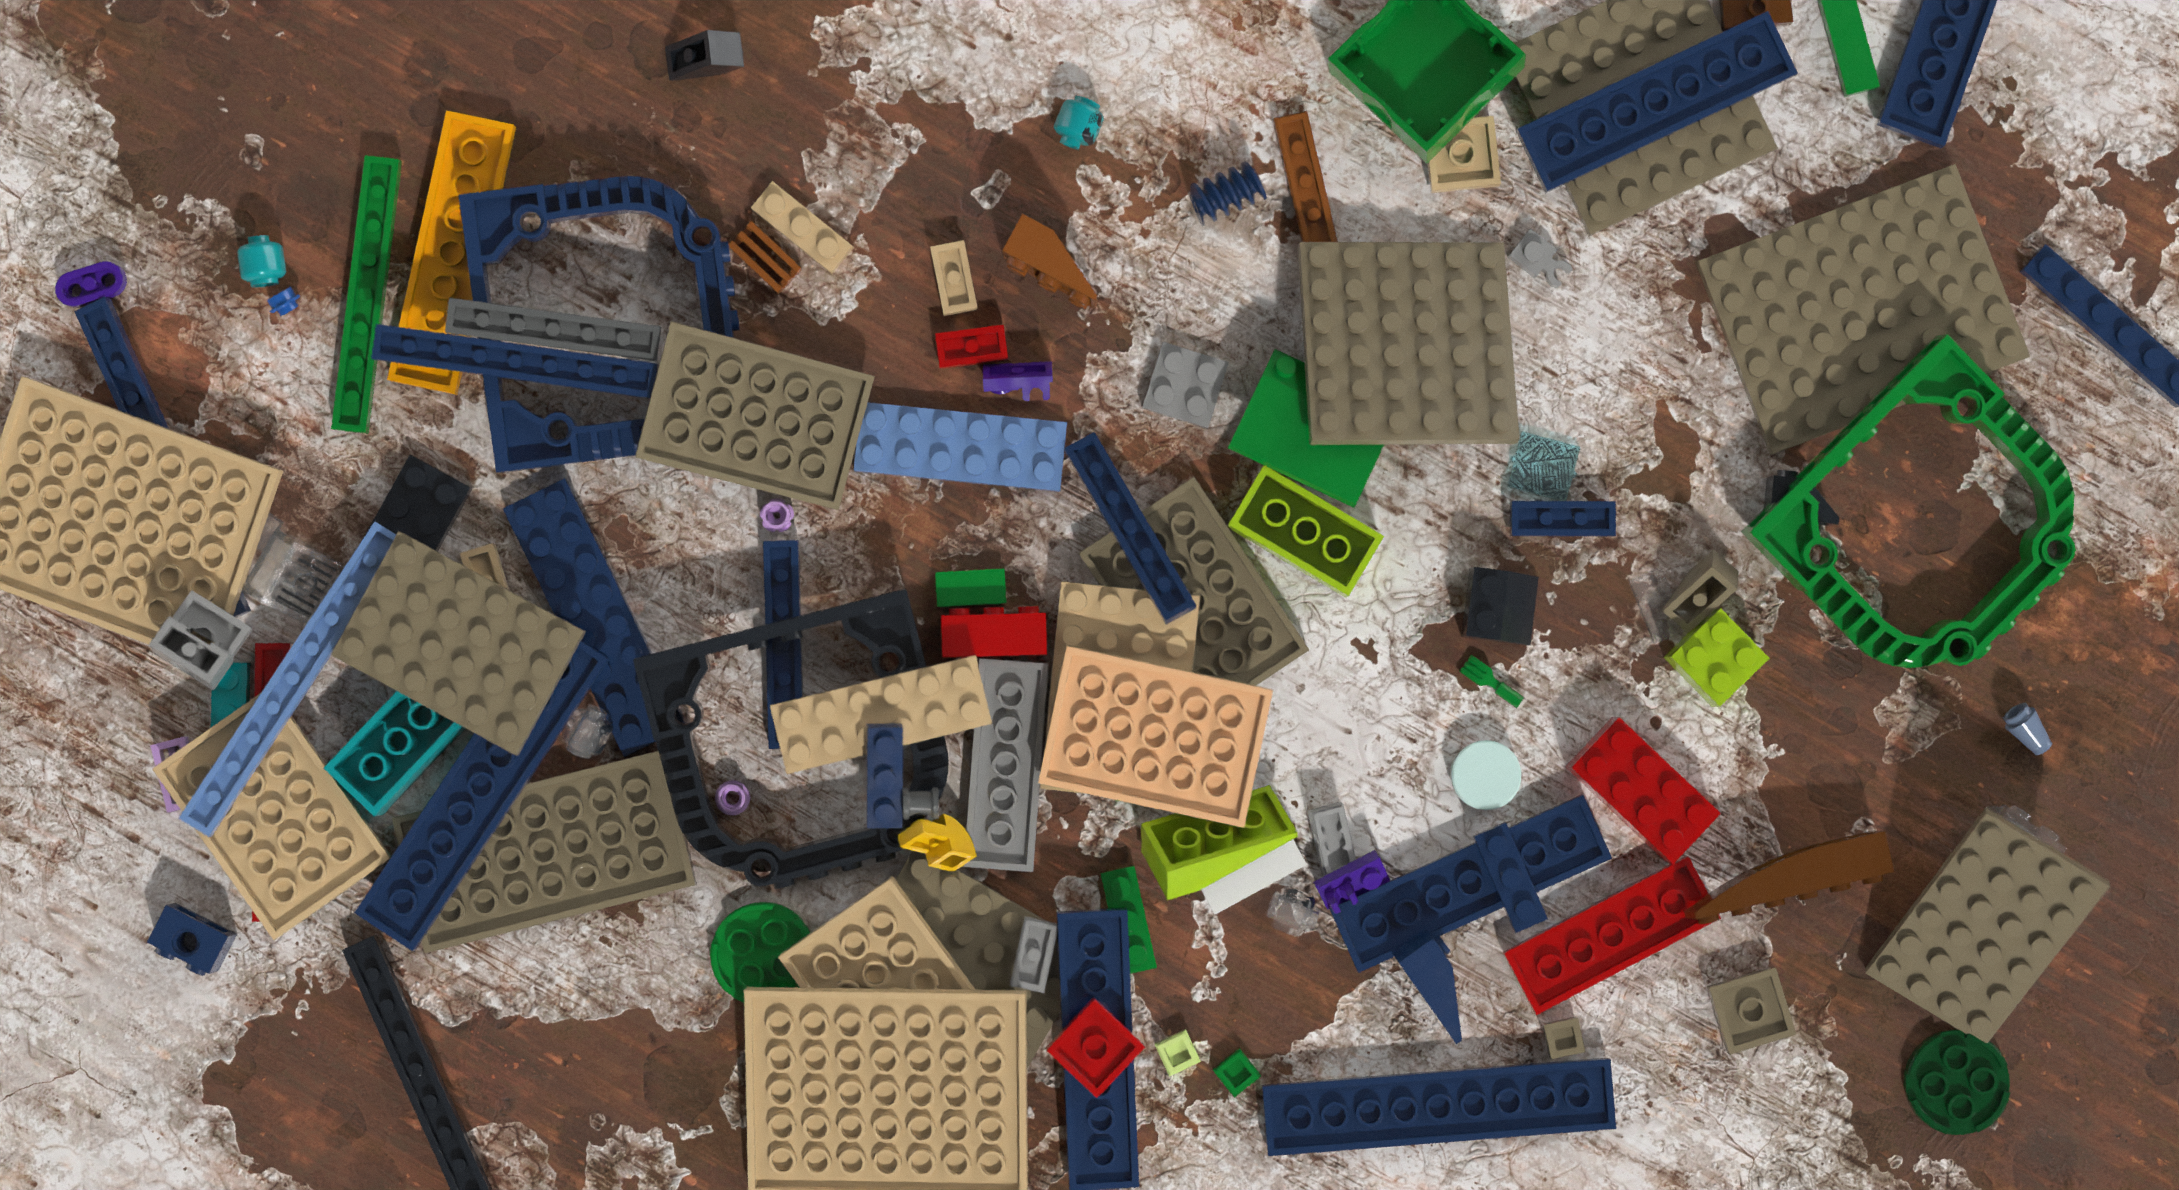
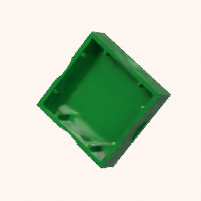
[1328,0,1526,163]

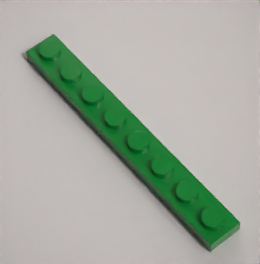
[331,155,402,434]

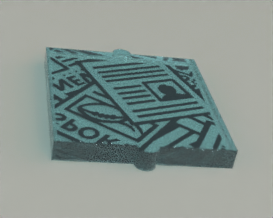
[1507,431,1580,501]

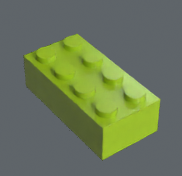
[1227,465,1384,598]

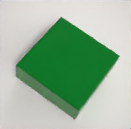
[1212,1048,1261,1098]

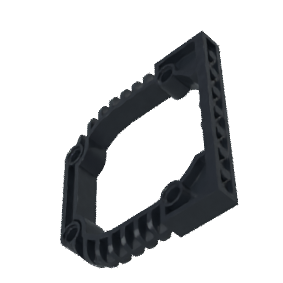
[633,588,949,889]

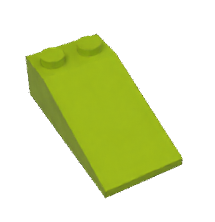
[1141,785,1298,900]

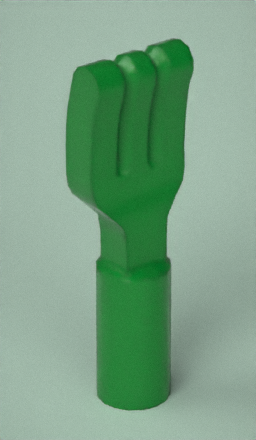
[1459,655,1525,709]

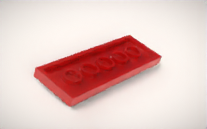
[1502,856,1721,1015]

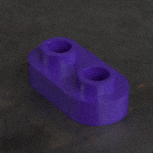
[55,261,127,308]

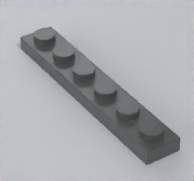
[445,298,661,361]

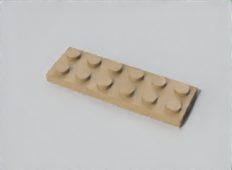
[770,655,992,774]

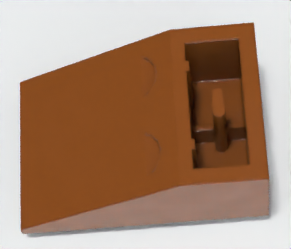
[1002,214,1097,310]

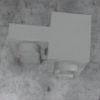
[149,590,253,691]

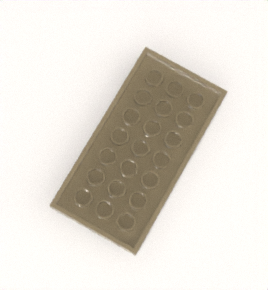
[392,751,697,953]

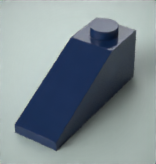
[1392,929,1462,1045]

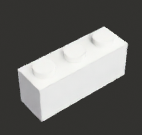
[1201,840,1307,915]

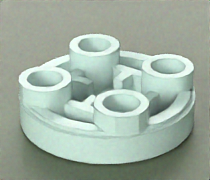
[1451,740,1521,810]

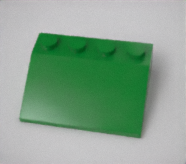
[1228,349,1384,508]

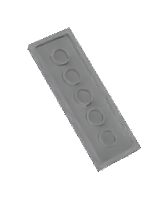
[964,658,1049,872]

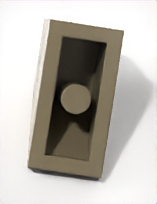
[1663,549,1739,633]

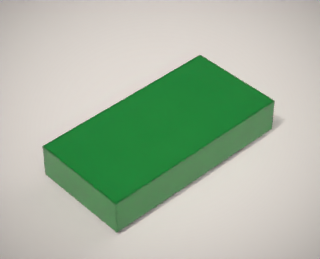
[935,568,1007,607]

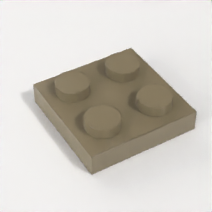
[1707,966,1797,1055]

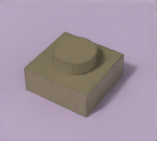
[1542,1016,1585,1059]

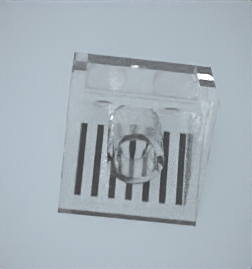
[242,528,346,624]

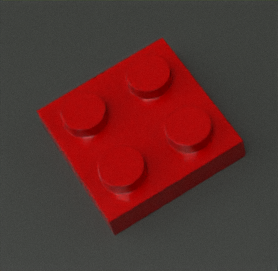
[1045,997,1145,1098]

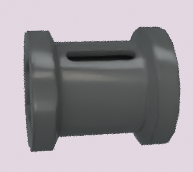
[903,787,939,820]

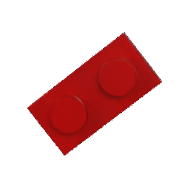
[935,325,1008,369]

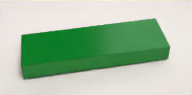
[1818,0,1880,97]

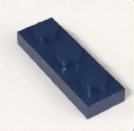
[1510,501,1616,537]
[867,723,903,828]
[1473,822,1548,933]

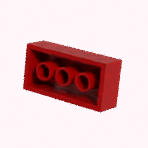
[1565,717,1721,864]

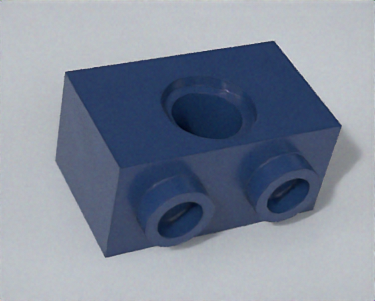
[147,903,237,976]

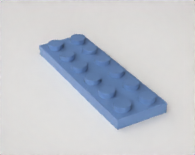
[854,402,1067,492]

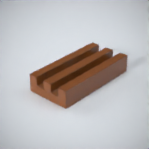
[729,221,802,294]

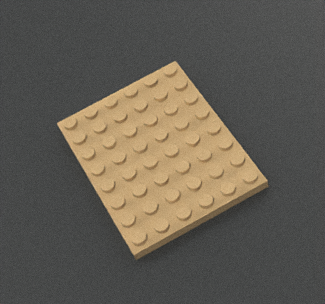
[0,376,283,645]
[744,987,1028,1190]

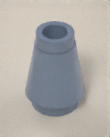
[2003,703,2052,755]

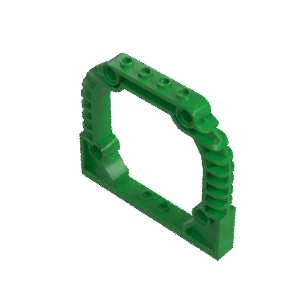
[1741,334,2076,668]

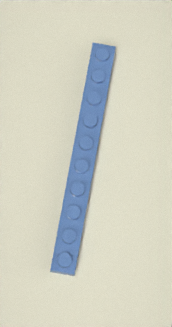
[179,522,396,837]

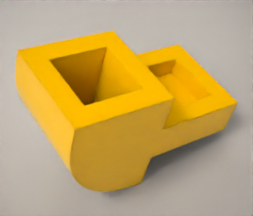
[898,813,977,872]

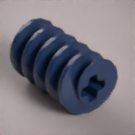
[1190,161,1267,226]

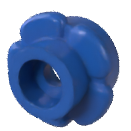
[267,286,300,316]

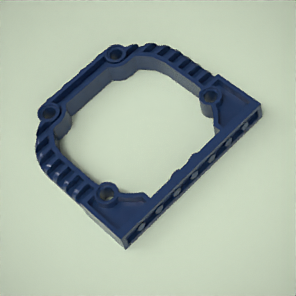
[459,176,740,473]

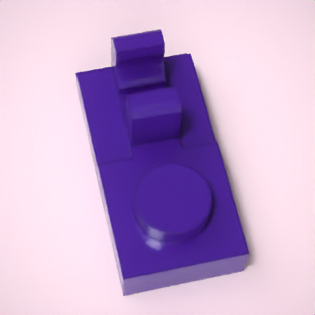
[983,362,1053,401]
[1314,850,1391,914]

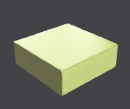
[1154,1029,1201,1076]

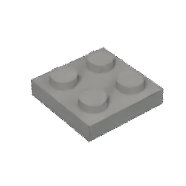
[1142,342,1229,429]

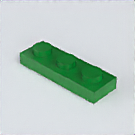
[1100,865,1157,974]

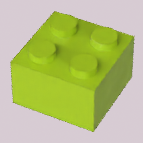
[1663,608,1770,707]

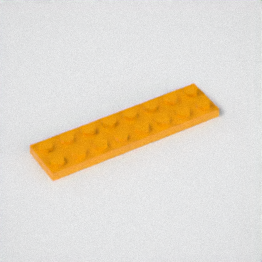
[387,110,516,395]

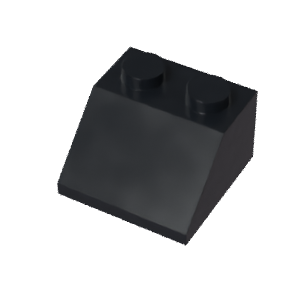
[1461,567,1539,646]

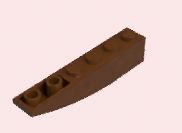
[1684,830,1894,924]

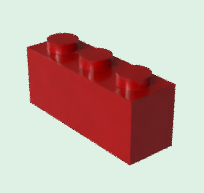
[941,606,1047,658]

